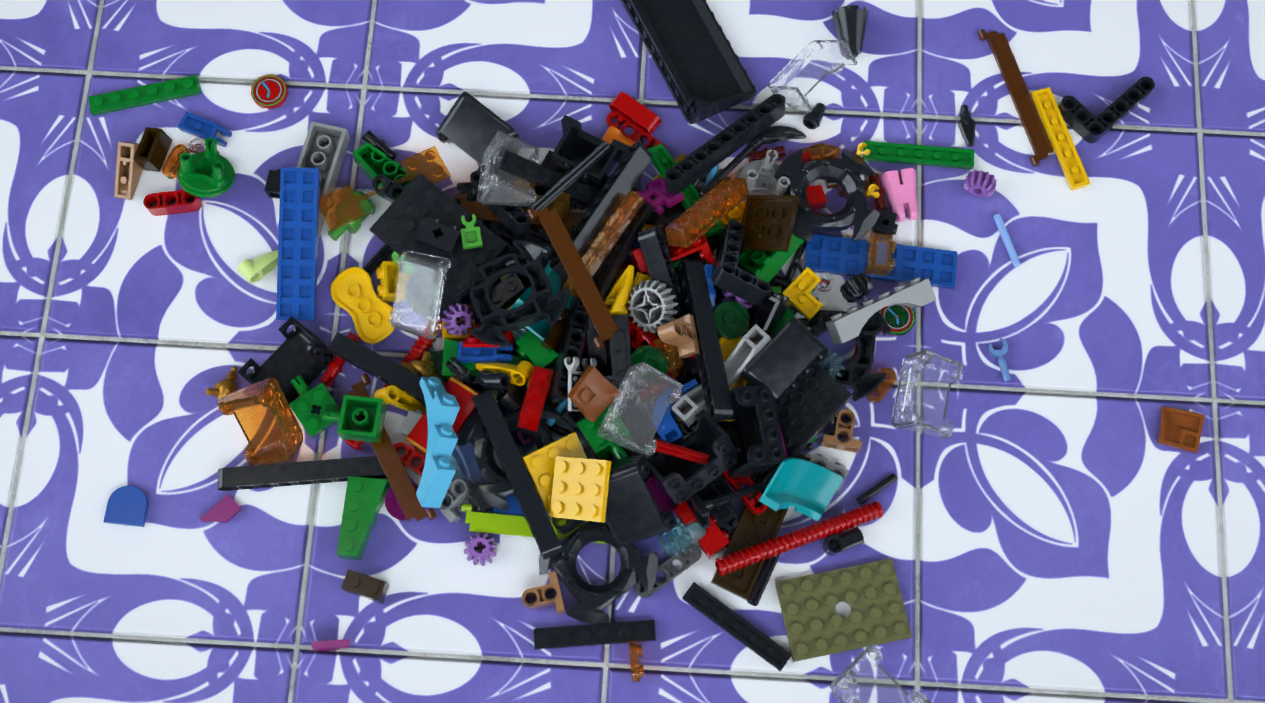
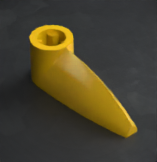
[605,265,634,315]
[476,361,534,386]
[374,385,426,413]

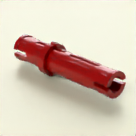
[320,332,360,387]

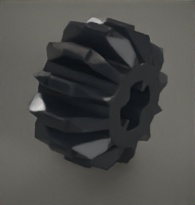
[840,273,873,303]

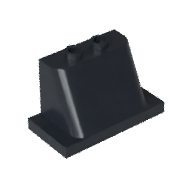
[551,115,630,185]
[587,314,634,394]

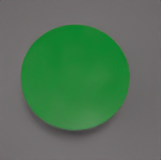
[177,137,235,198]

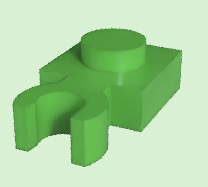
[460,214,483,250]

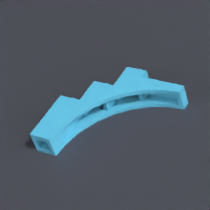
[416,377,460,508]

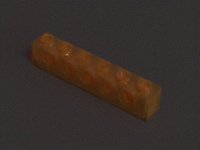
[665,177,749,248]

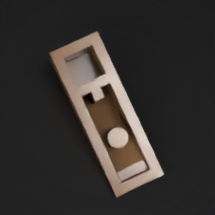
[114,142,143,200]

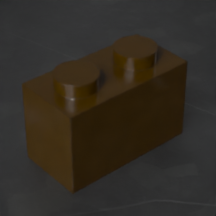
[133,127,172,172]
[341,569,390,604]

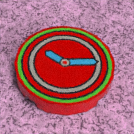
[251,74,288,109]

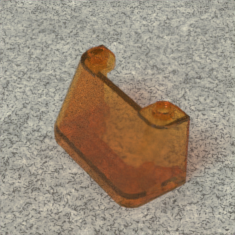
[217,378,303,466]

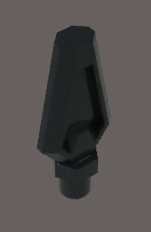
[958,105,976,147]

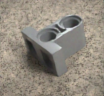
[438,479,473,523]

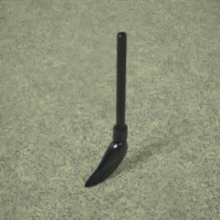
[699,125,807,198]

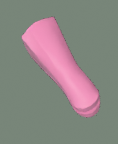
[879,168,918,223]

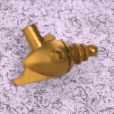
[401,351,446,386]
[205,366,238,414]

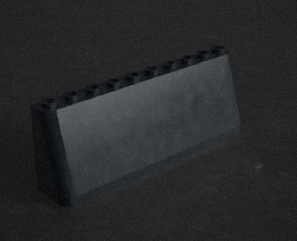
[621,0,757,124]

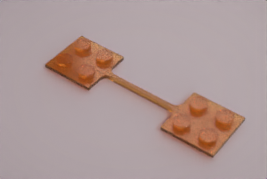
[319,146,451,232]

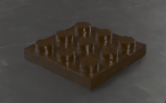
[740,195,800,252]

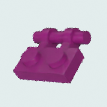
[636,177,684,214]

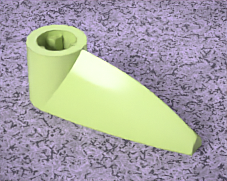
[237,250,278,284]

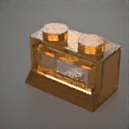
[865,231,896,276]

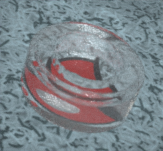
[188,138,206,154]
[816,272,834,292]

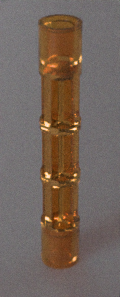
[563,191,644,297]

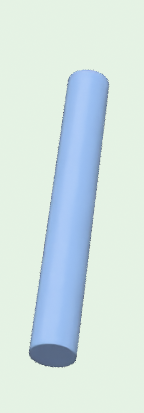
[993,214,1021,267]

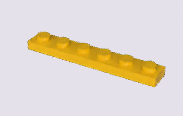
[1031,87,1090,191]

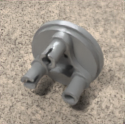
[735,149,790,204]

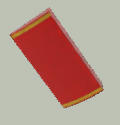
[405,376,479,455]

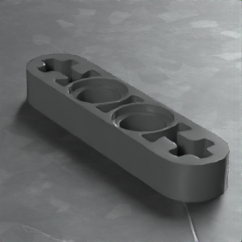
[636,544,702,598]

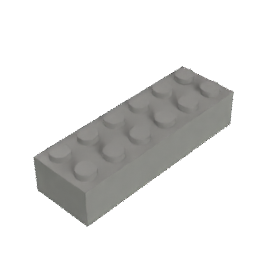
[296,121,351,238]

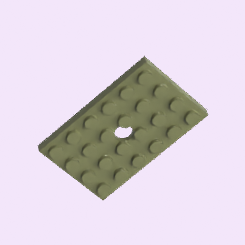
[775,558,912,662]

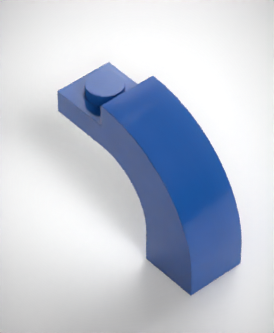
[653,378,699,443]

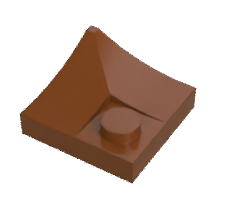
[568,365,622,422]
[1157,406,1205,453]

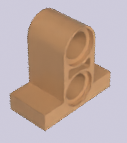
[658,314,700,358]
[820,409,862,453]
[522,571,566,615]

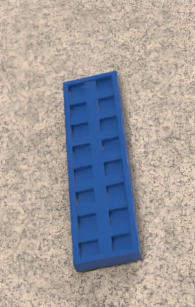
[276,167,320,321]
[803,234,958,289]

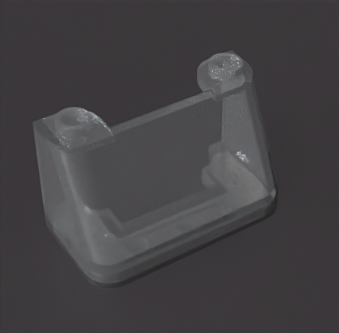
[477,131,540,207]
[388,251,451,340]
[892,349,964,439]
[597,362,684,457]
[830,643,931,703]

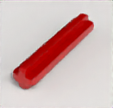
[650,439,709,465]

